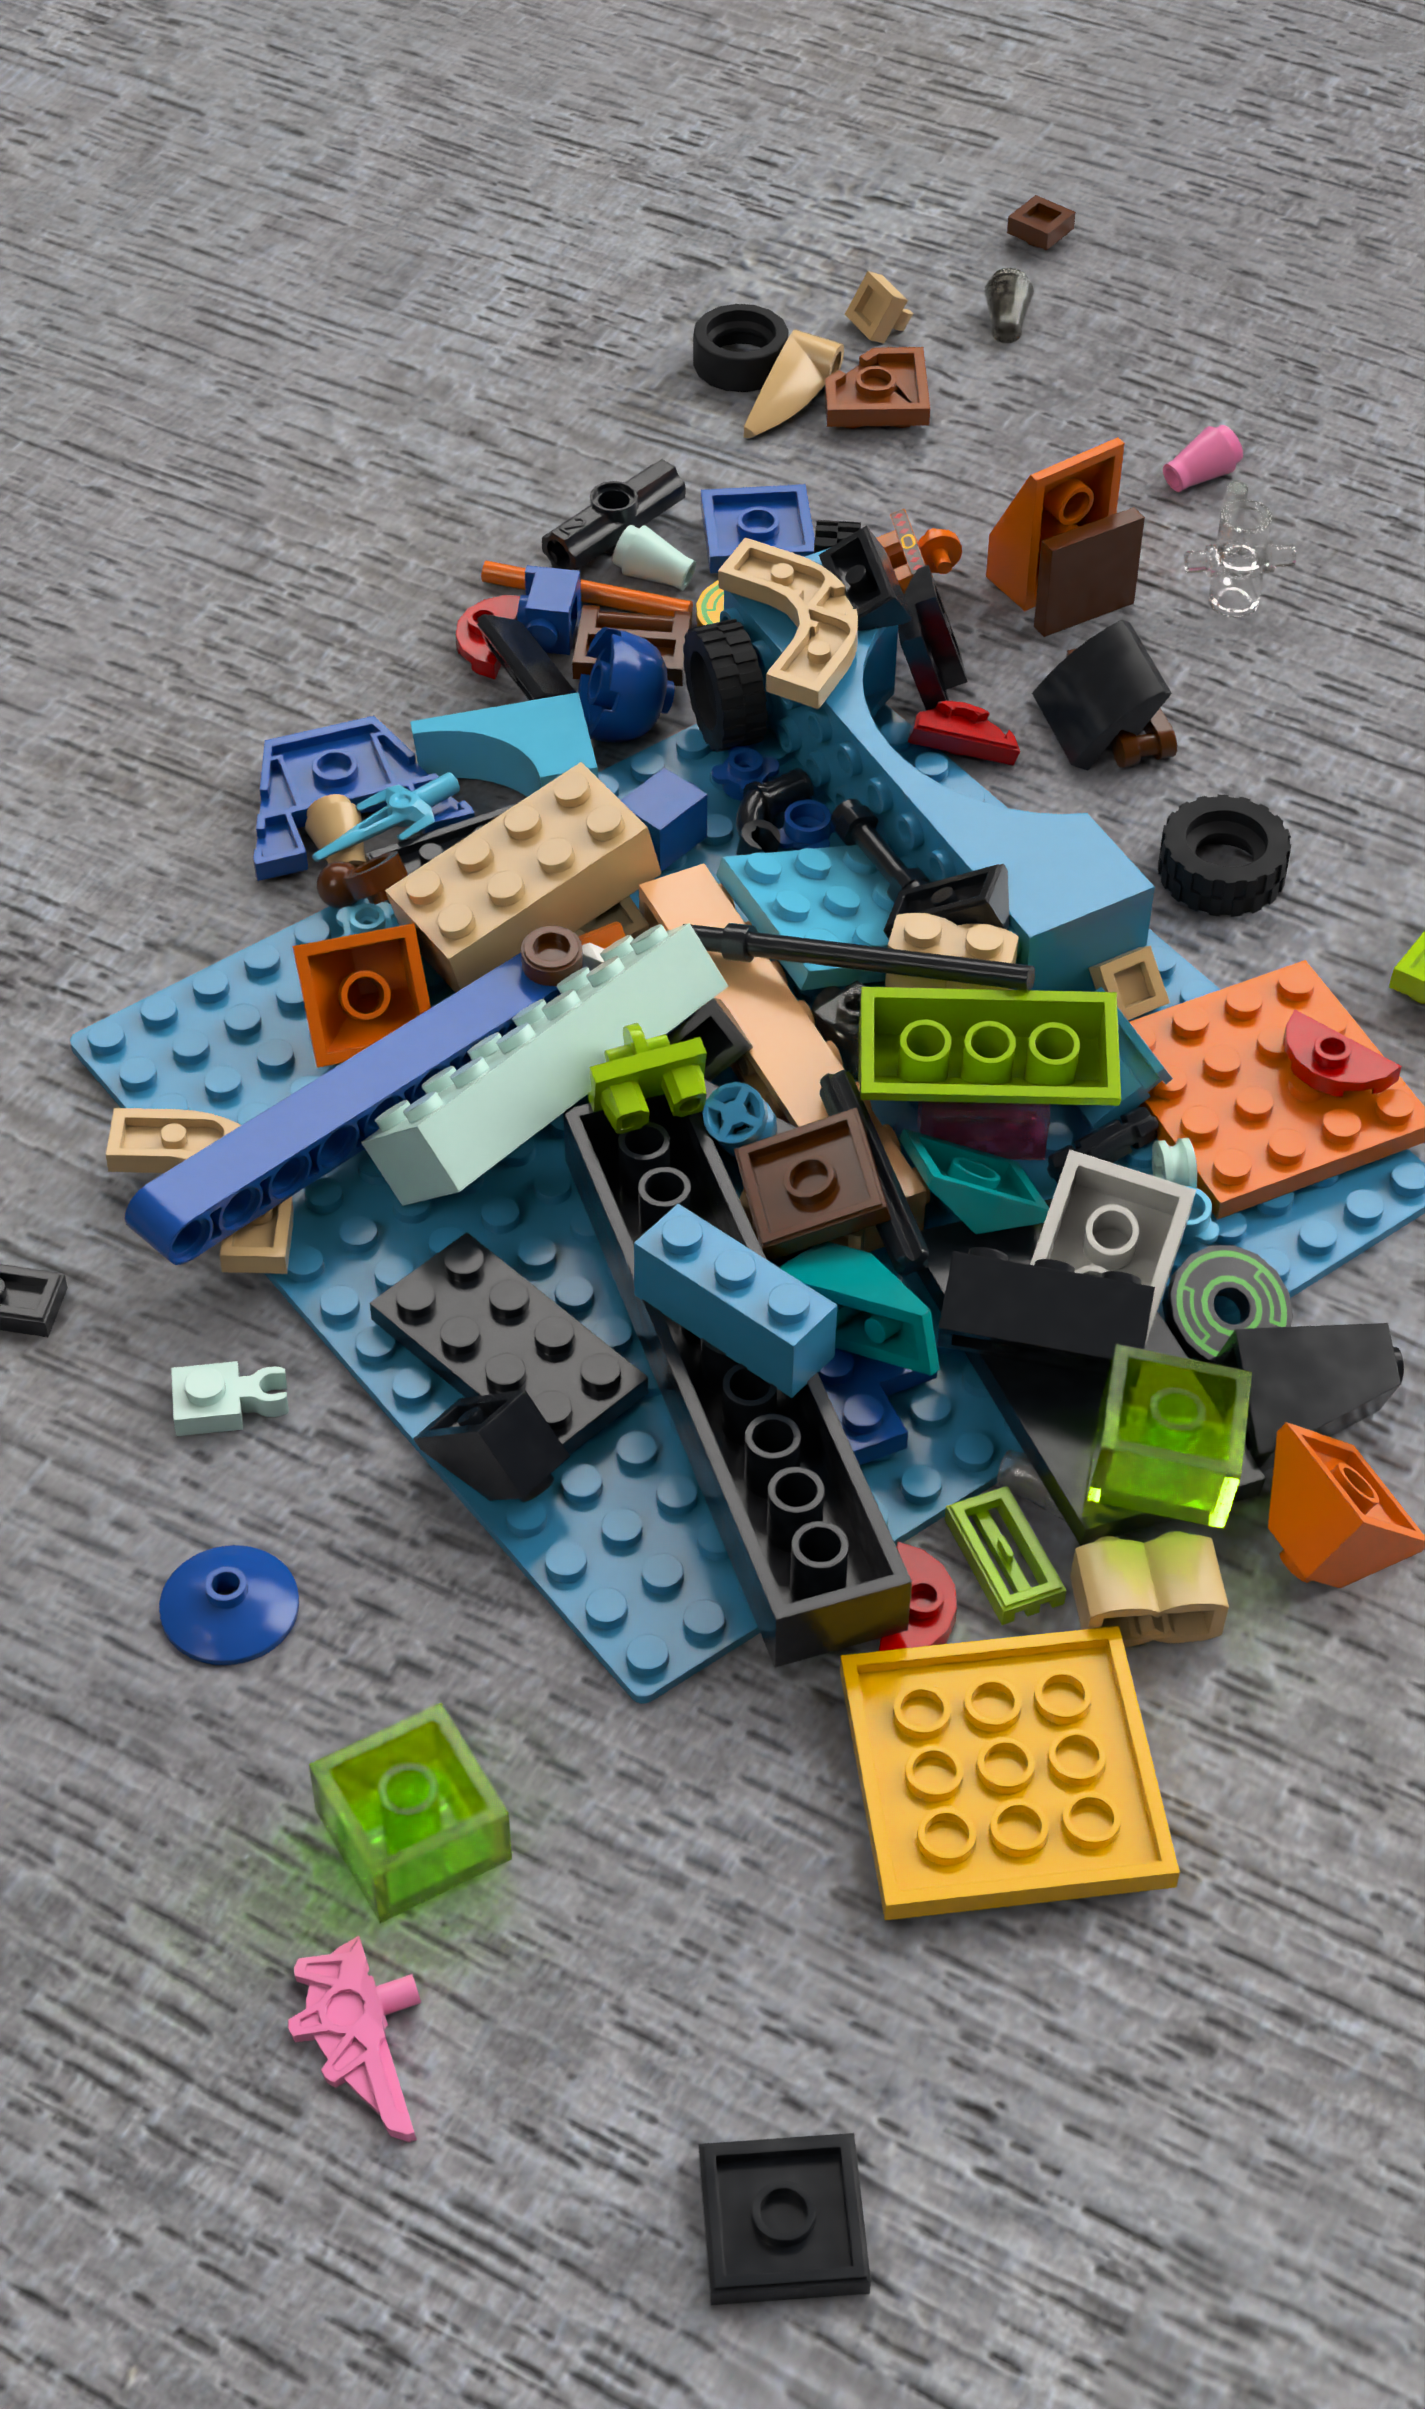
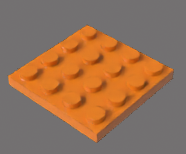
[1129,960,1425,1220]

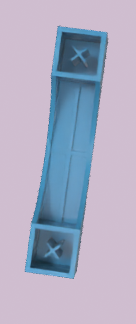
[720,548,1155,992]

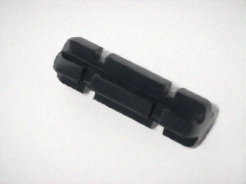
[1047,1107,1159,1184]

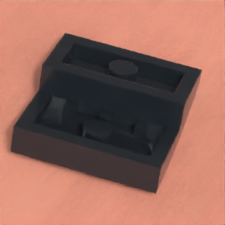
[898,565,968,711]
[1032,620,1172,771]

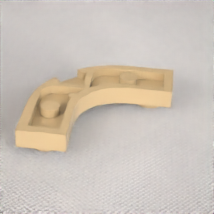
[718,537,858,709]
[106,1108,294,1274]

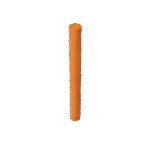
[481,560,693,616]

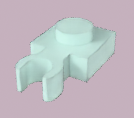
[171,1361,289,1436]

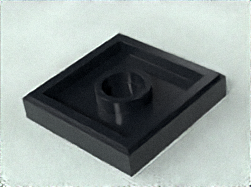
[699,2133,871,2305]

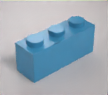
[634,1204,837,1398]

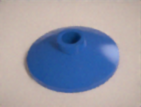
[159,1545,299,1665]

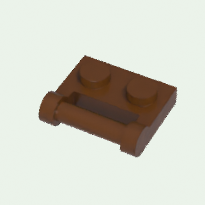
[572,605,692,686]

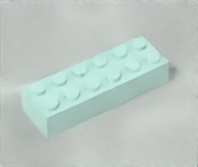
[361,923,728,1206]

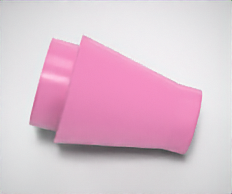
[1163,425,1243,492]

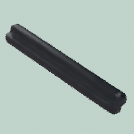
[819,1070,929,1276]

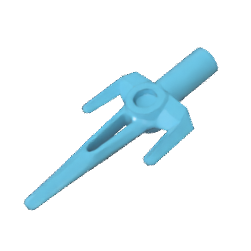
[312,772,460,862]

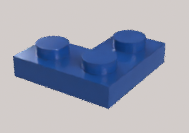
[818,1348,938,1465]

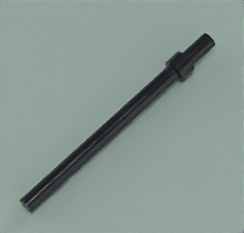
[683,923,1035,991]

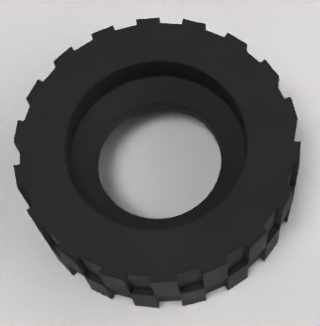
[683,619,768,752]
[1158,795,1292,917]

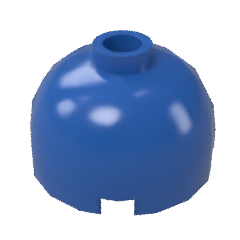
[578,627,675,743]

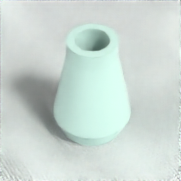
[612,525,696,591]

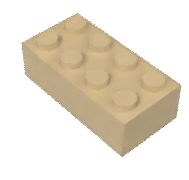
[385,762,662,993]

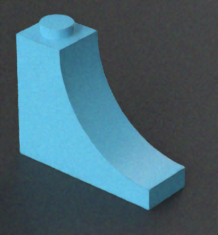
[410,692,599,797]

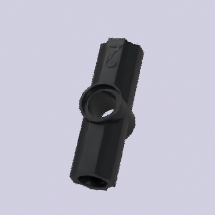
[542,459,686,570]

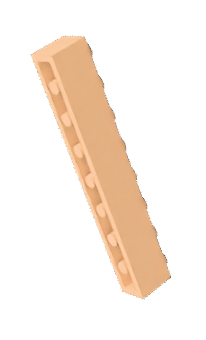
[639,863,930,1252]

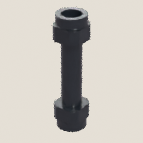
[831,799,931,903]

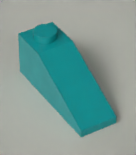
[779,1241,940,1375]

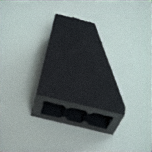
[1216,1323,1404,1473]

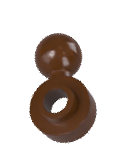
[317,851,408,909]

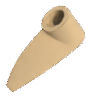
[743,329,844,438]

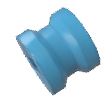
[703,1082,777,1157]

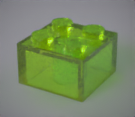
[1086,1344,1252,1529]
[309,1703,512,1923]

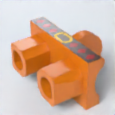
[876,508,962,594]

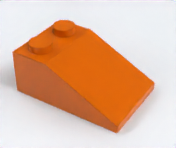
[986,437,1125,611]

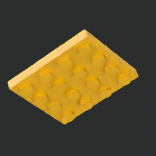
[840,1626,1180,1920]

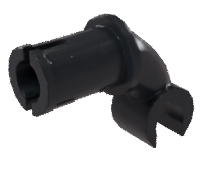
[736,768,814,855]

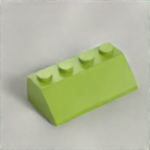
[858,987,1121,1106]

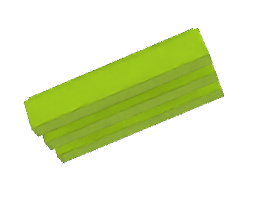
[944,1486,1067,1625]

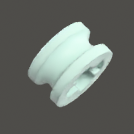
[1152,1138,1197,1188]

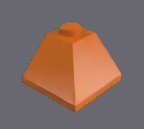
[292,923,431,1068]
[1268,1422,1425,1588]

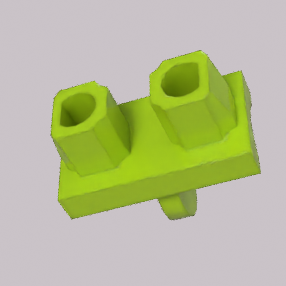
[588,1023,707,1134]

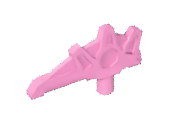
[288,1936,421,2142]

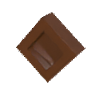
[1007,195,1076,251]

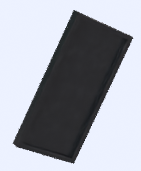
[917,1198,1266,1546]

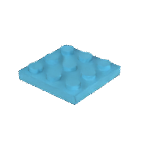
[716,845,894,990]

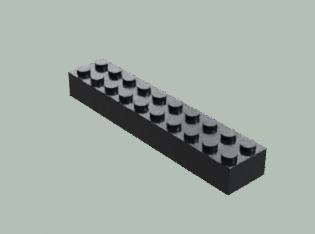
[563,1094,912,1668]

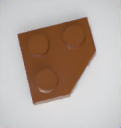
[824,347,930,429]

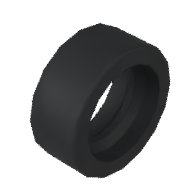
[693,304,789,392]

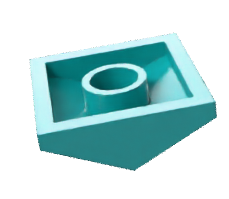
[899,1128,1049,1234]

